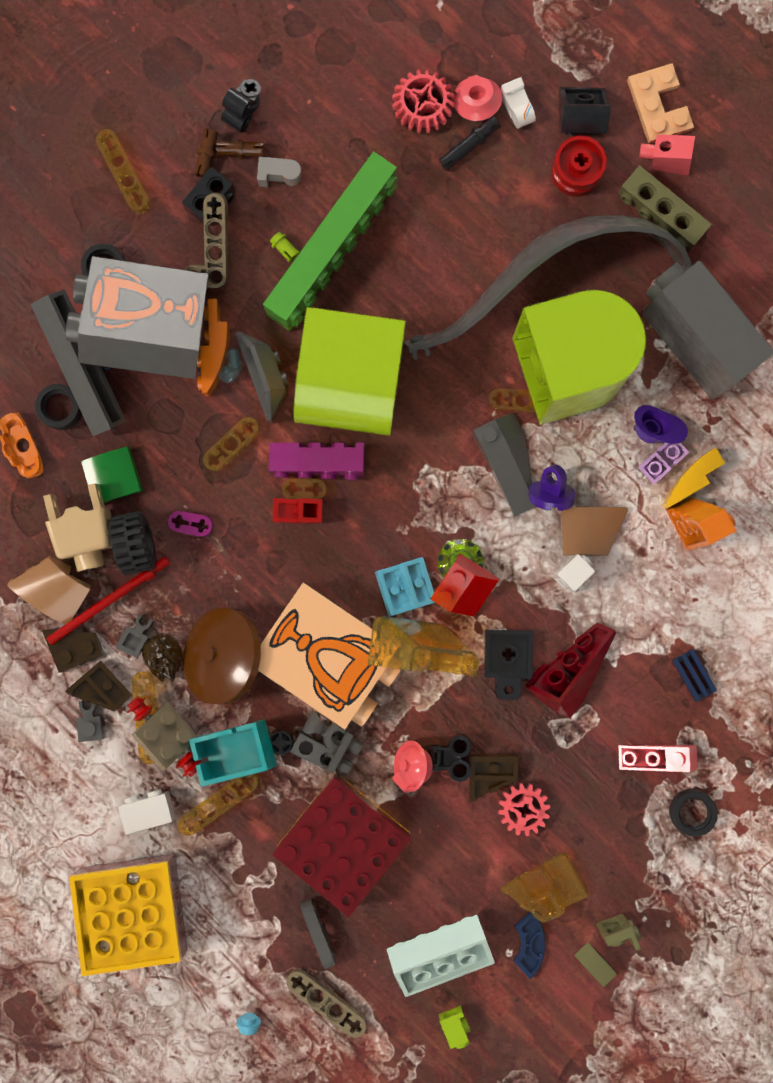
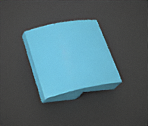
[375,557,435,617]

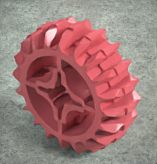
[392,69,455,134]

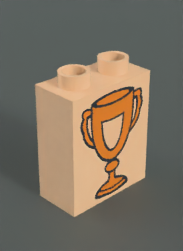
[258,583,405,729]

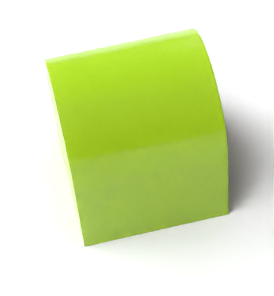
[512,290,646,425]
[294,307,405,436]

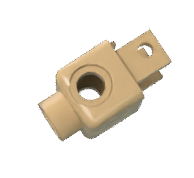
[43,483,112,572]

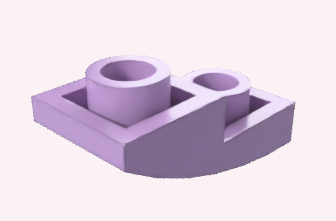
[638,443,690,484]

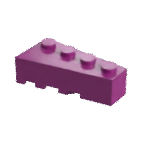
[269,443,365,481]

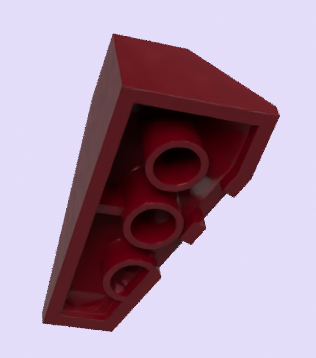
[525,623,616,719]

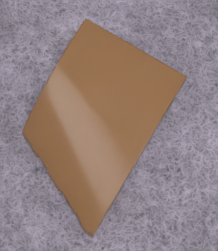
[561,507,628,556]
[7,556,91,625]

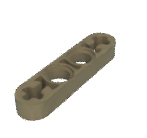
[287,969,366,1038]

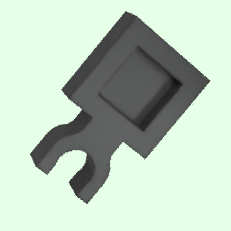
[116,614,154,659]
[76,701,104,742]

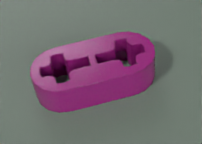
[168,511,214,537]

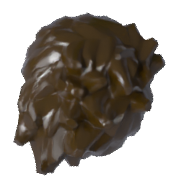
[142,633,183,682]

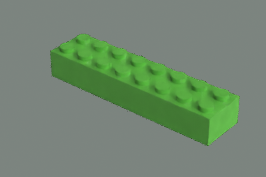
[263,151,398,331]

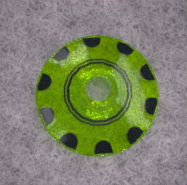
[437,539,484,578]

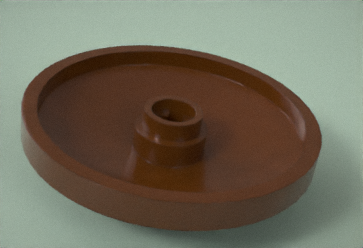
[183,608,261,705]

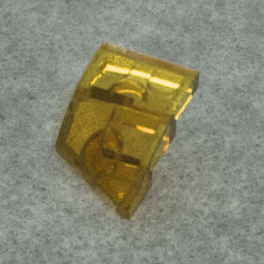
[500,852,588,923]

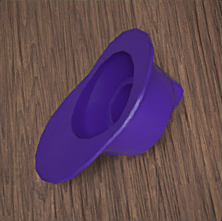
[633,405,688,444]

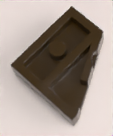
[42,629,105,673]
[65,660,133,712]
[469,754,519,802]

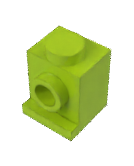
[439,1005,471,1049]

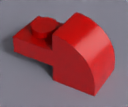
[272,498,322,524]

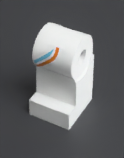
[501,77,536,129]

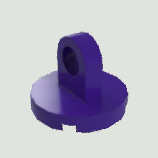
[528,464,576,511]

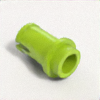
[270,232,299,262]

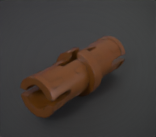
[194,128,219,178]
[217,139,264,158]

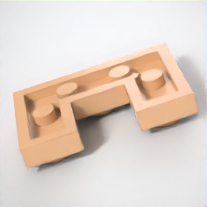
[627,63,694,144]

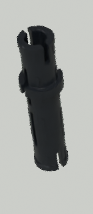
[438,116,501,171]

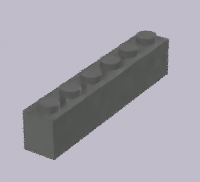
[30,289,127,436]

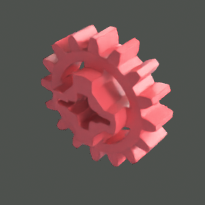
[498,782,550,836]

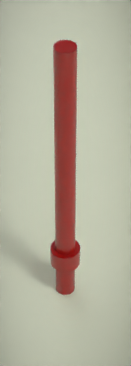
[46,556,170,645]

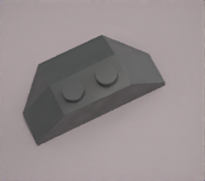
[235,331,289,424]

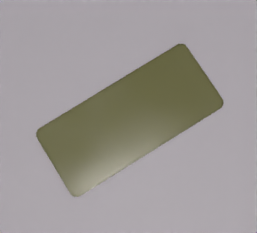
[575,943,617,987]

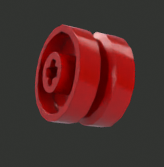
[551,135,607,197]

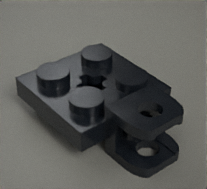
[484,630,533,700]

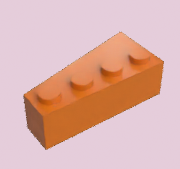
[665,497,736,551]

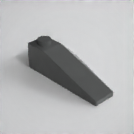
[472,413,535,516]

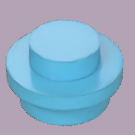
[237,1013,261,1035]

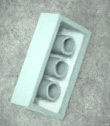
[387,915,495,997]

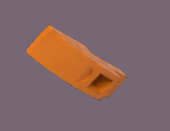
[197,299,230,397]

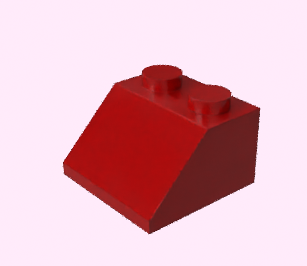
[430,553,500,617]

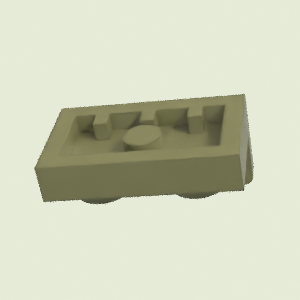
[596,914,642,951]

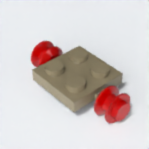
[127,696,201,777]

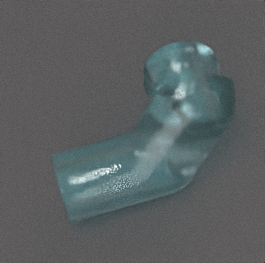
[219,349,242,383]

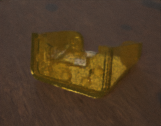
[368,616,479,677]

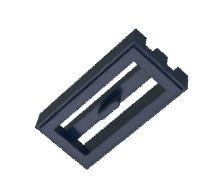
[671,649,717,702]

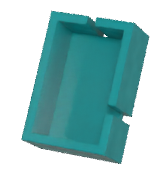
[189,719,277,787]

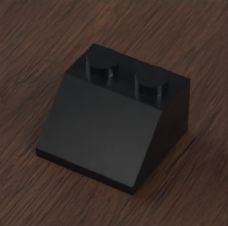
[559,87,611,136]

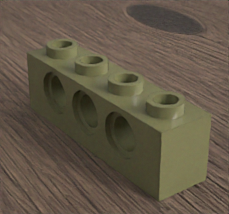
[618,165,712,252]

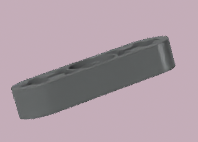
[300,898,337,969]

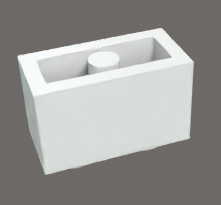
[552,554,595,593]
[118,789,176,835]

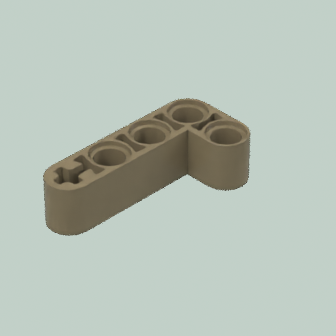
[184,193,229,288]

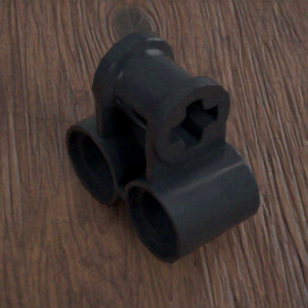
[221,79,261,133]
[425,734,471,782]

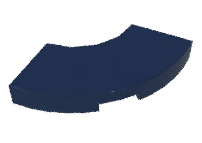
[513,909,545,980]

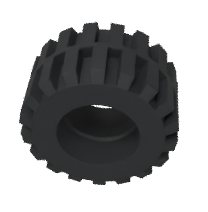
[109,511,156,575]

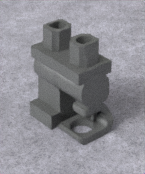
[290,710,363,775]

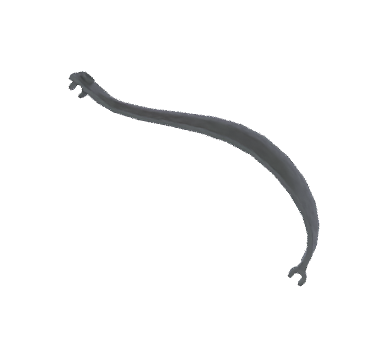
[404,215,692,360]

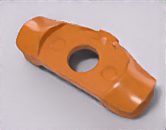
[0,412,44,478]

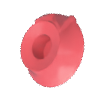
[453,75,502,121]
[392,740,432,793]

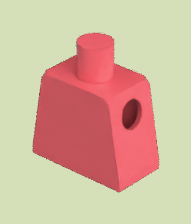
[639,135,695,176]

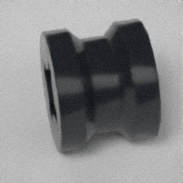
[270,730,294,755]

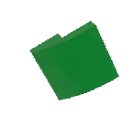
[81,446,143,504]

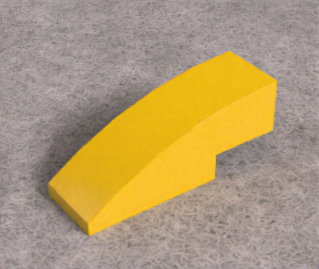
[662,447,725,509]

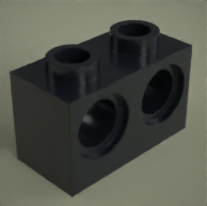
[182,167,235,224]

